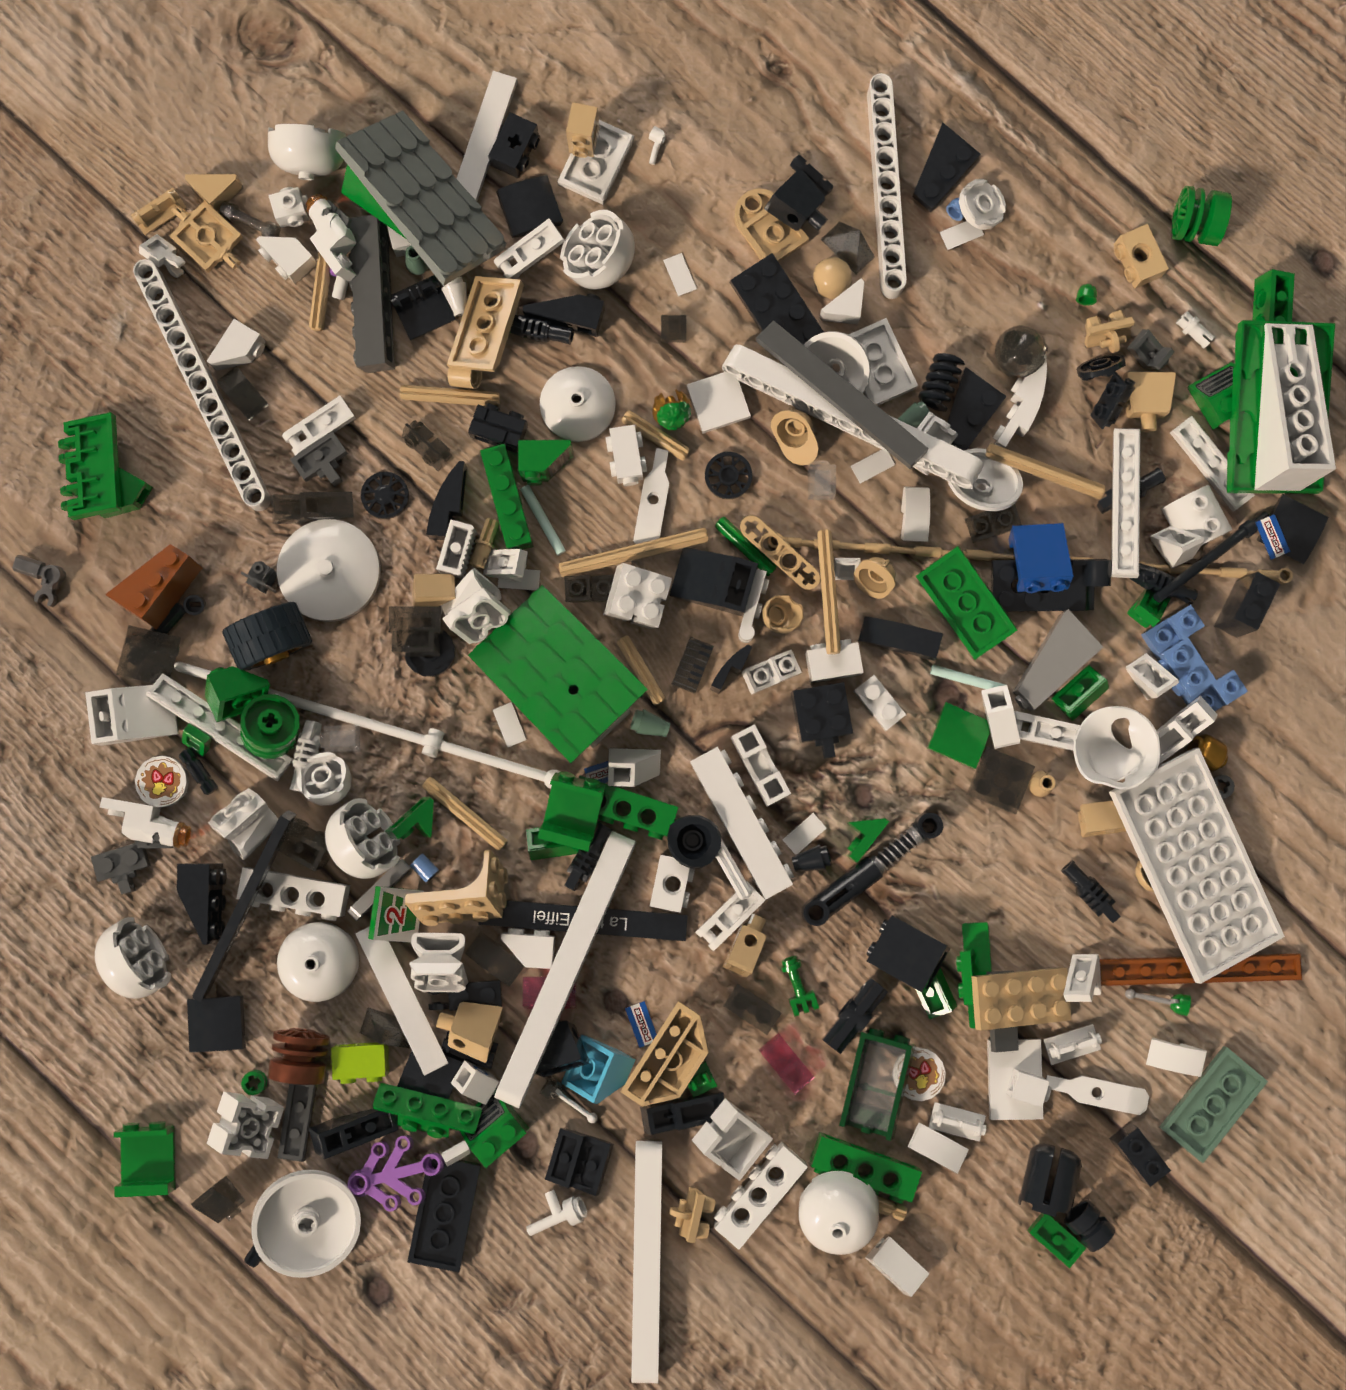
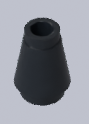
[792,845,832,872]

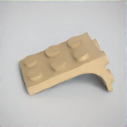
[405,850,508,926]

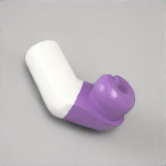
[330,268,348,300]

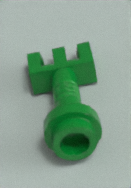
[781,956,819,1017]

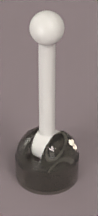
[540,1076,598,1123]

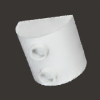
[1162,485,1233,546]

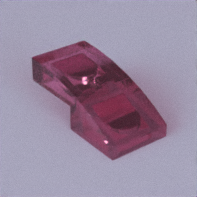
[759,1033,815,1094]

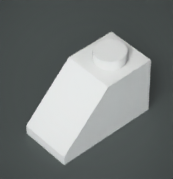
[207,319,266,371]

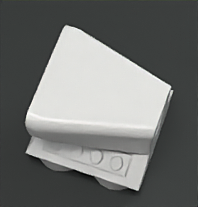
[441,568,511,644]
[208,788,278,860]
[409,933,468,992]

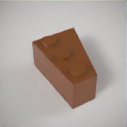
[105,544,202,630]

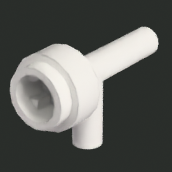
[526,1190,587,1236]

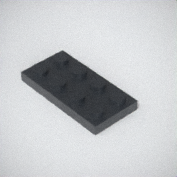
[729,253,824,366]
[407,1159,481,1272]

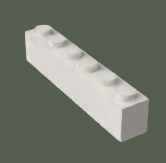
[690,747,794,900]

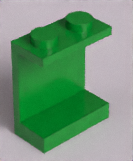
[538,771,606,851]
[113,1122,176,1197]

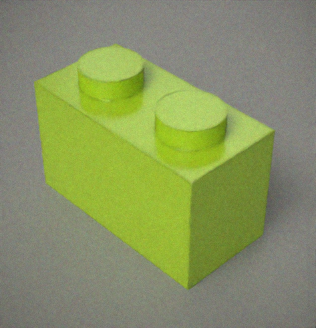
[331,1041,390,1084]

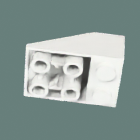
[85,685,179,746]

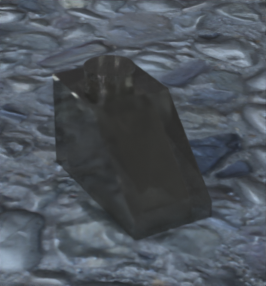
[191,1176,245,1223]

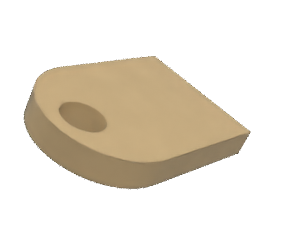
[734,189,809,262]

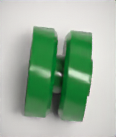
[240,694,299,759]

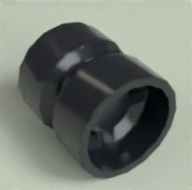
[1064,1199,1116,1252]

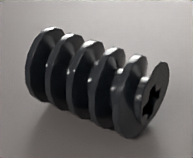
[918,353,965,412]

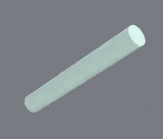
[520,485,566,556]
[930,664,1006,689]

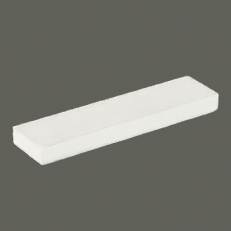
[1170,416,1255,512]

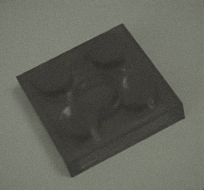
[966,747,1035,814]

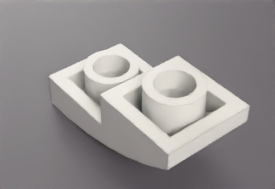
[901,486,930,542]
[741,649,802,695]
[1146,1038,1207,1077]
[907,1123,969,1174]

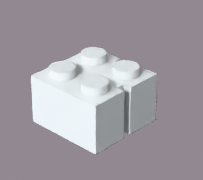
[603,563,672,629]
[692,1099,773,1181]

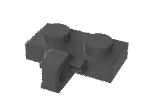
[290,431,348,487]
[91,843,151,894]

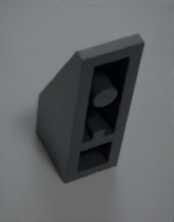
[523,294,605,337]
[309,1109,399,1160]

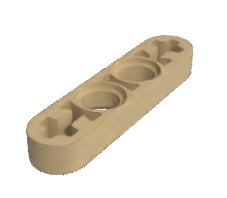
[740,515,820,590]

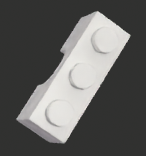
[731,724,791,807]

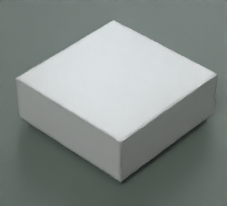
[441,1141,471,1167]

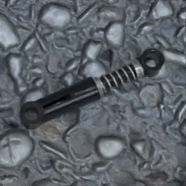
[802,813,944,926]

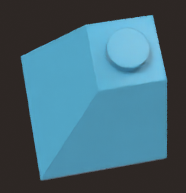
[561,1034,636,1104]

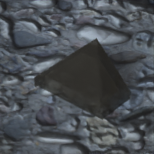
[821,221,875,275]
[360,1007,410,1048]

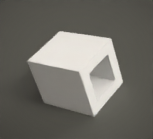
[451,1060,499,1105]
[1006,1069,1051,1107]

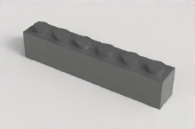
[348,215,395,373]

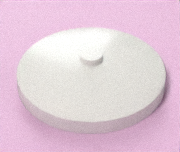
[277,519,381,622]
[251,1170,361,1278]

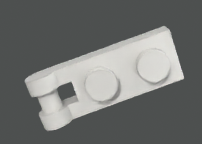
[494,219,565,279]
[282,396,356,455]
[738,569,769,643]
[1014,711,1080,751]
[695,882,765,951]

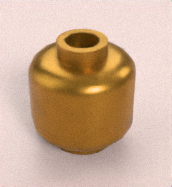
[1187,734,1228,772]

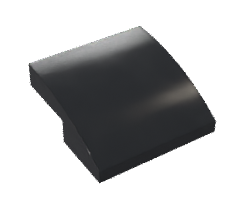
[496,175,563,238]
[1257,494,1329,564]
[710,645,752,694]
[187,995,246,1052]
[397,1051,464,1100]
[545,1128,614,1196]

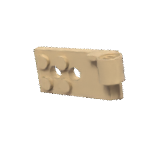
[447,276,524,389]

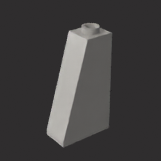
[1013,609,1103,711]

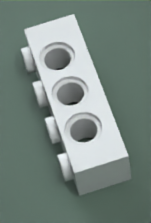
[236,867,350,921]
[714,1141,808,1250]

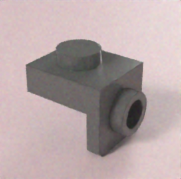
[1127,329,1174,370]

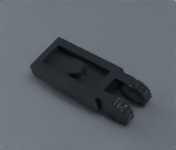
[428,980,502,1011]

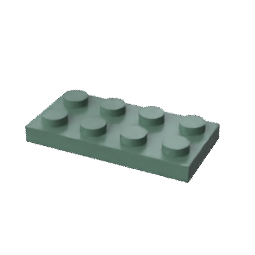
[1159,1046,1268,1163]

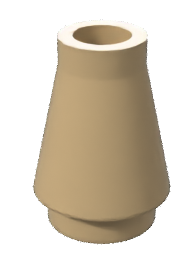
[1028,771,1055,797]

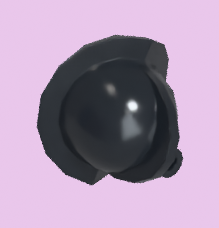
[667,815,722,869]

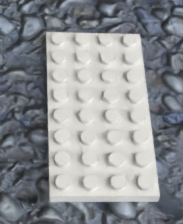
[1109,748,1285,984]

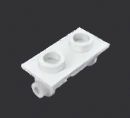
[1043,1024,1102,1065]
[929,1102,986,1142]

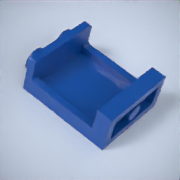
[1008,523,1073,593]

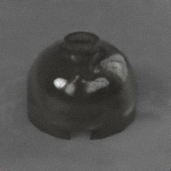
[994,325,1048,378]

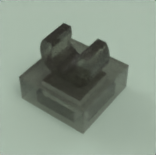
[661,315,686,343]

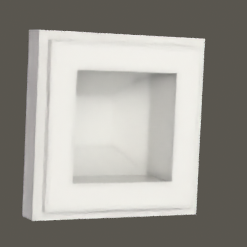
[834,558,861,580]

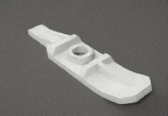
[633,448,669,544]
[1046,1075,1149,1115]

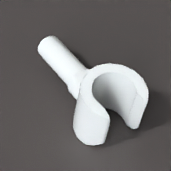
[649,126,666,165]

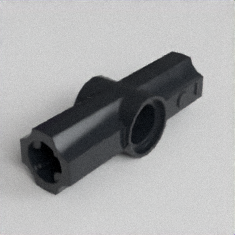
[822,977,888,1054]

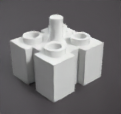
[207,1091,284,1159]

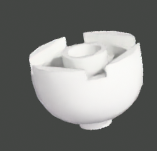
[297,752,352,806]

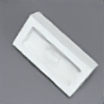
[853,675,906,731]

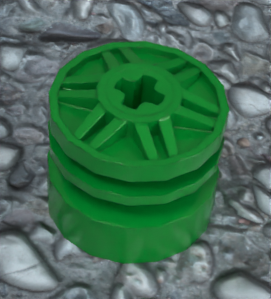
[1171,186,1232,246]

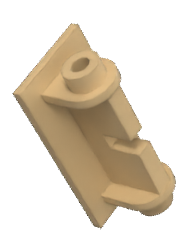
[131,188,187,236]

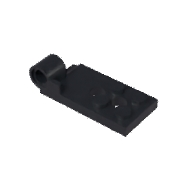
[991,559,1112,612]

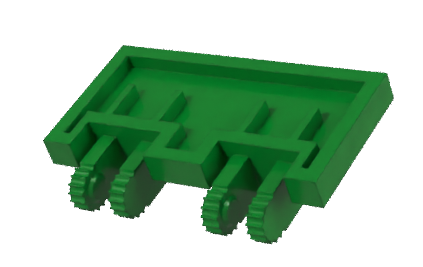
[58,412,121,520]

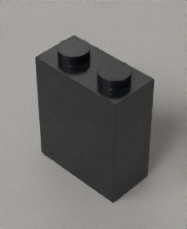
[1214,572,1280,638]
[866,915,951,995]

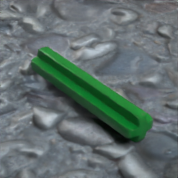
[715,517,777,576]

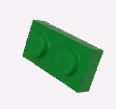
[1027,1213,1086,1268]

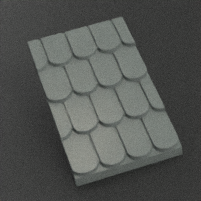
[335,111,506,286]

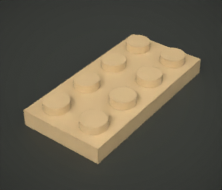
[971,967,1072,1031]

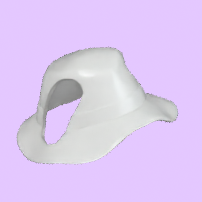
[1073,706,1160,789]

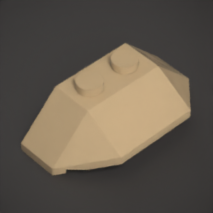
[620,1001,709,1107]

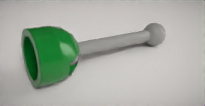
[1125,989,1191,1016]

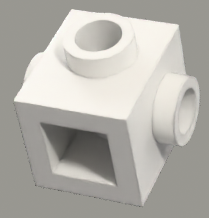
[269,187,311,228]

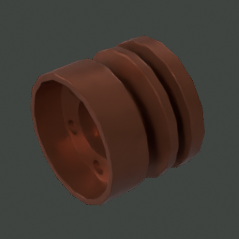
[267,1028,330,1085]

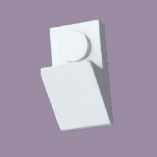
[483,549,528,582]
[1063,954,1102,1002]

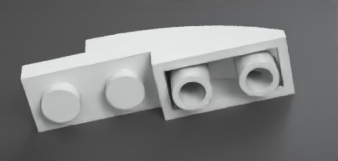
[993,352,1047,448]

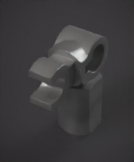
[12,555,66,607]

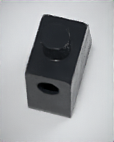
[764,168,828,231]
[535,1019,590,1078]

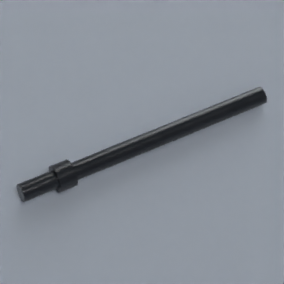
[1153,511,1269,603]

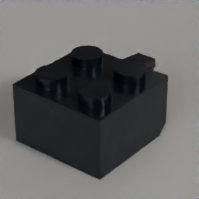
[791,682,853,759]

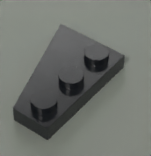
[912,122,981,212]
[947,367,1006,451]

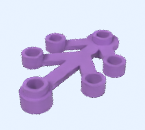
[348,1135,444,1212]

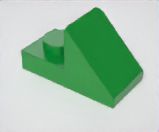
[1127,589,1171,628]
[385,797,434,840]
[847,818,889,863]

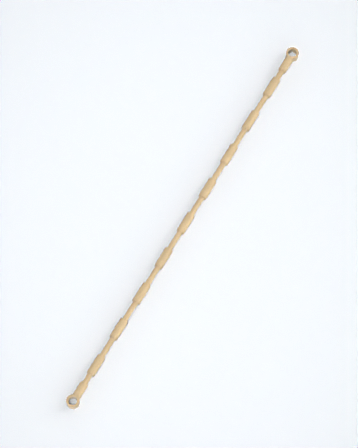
[768,533,1293,585]

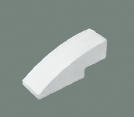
[1157,696,1218,764]

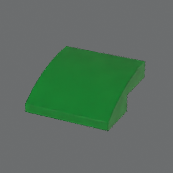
[927,702,990,769]

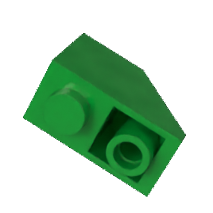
[100,467,153,519]

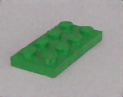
[916,546,1018,660]

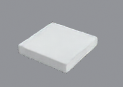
[686,371,751,434]

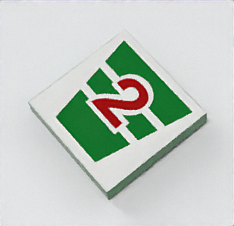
[368,886,424,942]

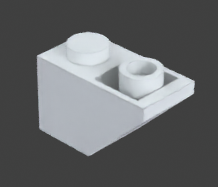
[256,236,317,284]
[981,685,1020,749]
[608,748,661,787]
[501,928,556,969]

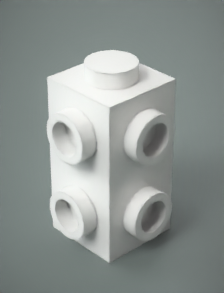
[605,424,647,486]

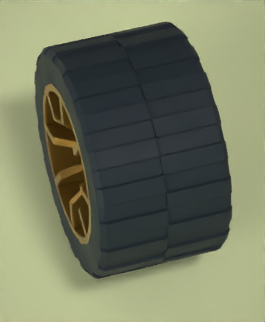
[222,602,312,671]

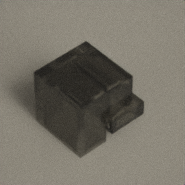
[389,606,443,657]

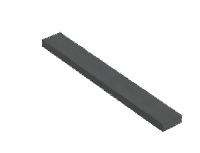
[756,320,928,469]

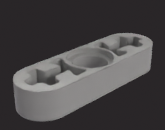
[348,859,411,921]

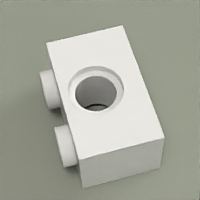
[650,855,695,913]

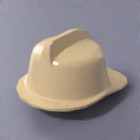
[771,407,819,465]
[853,557,896,599]

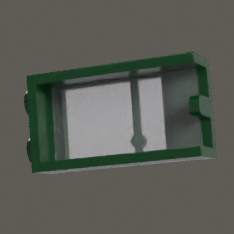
[839,1028,916,1141]

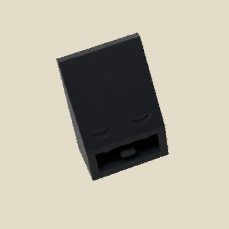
[669,548,758,617]
[177,863,227,945]

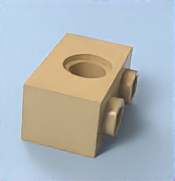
[566,102,600,158]
[1114,224,1169,289]

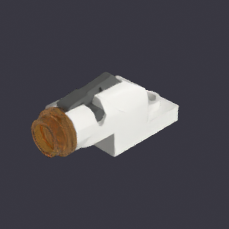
[306,194,356,282]
[100,797,191,848]

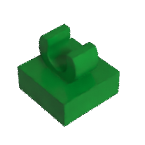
[182,723,212,756]
[688,1061,717,1097]

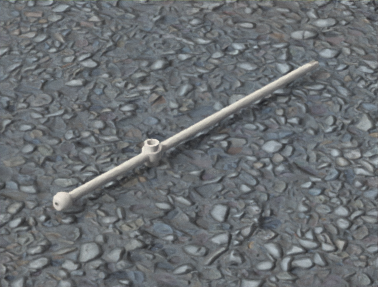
[174,662,561,789]

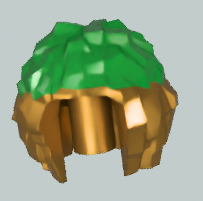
[652,389,692,430]

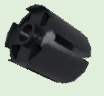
[1018,1143,1082,1219]

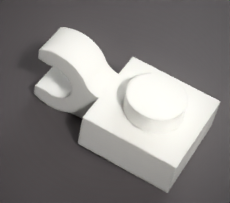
[139,234,185,278]

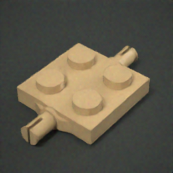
[170,200,243,273]

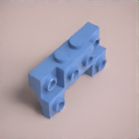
[1141,604,1248,711]

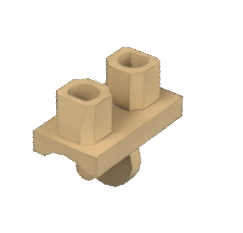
[1084,310,1135,353]
[669,1187,716,1243]

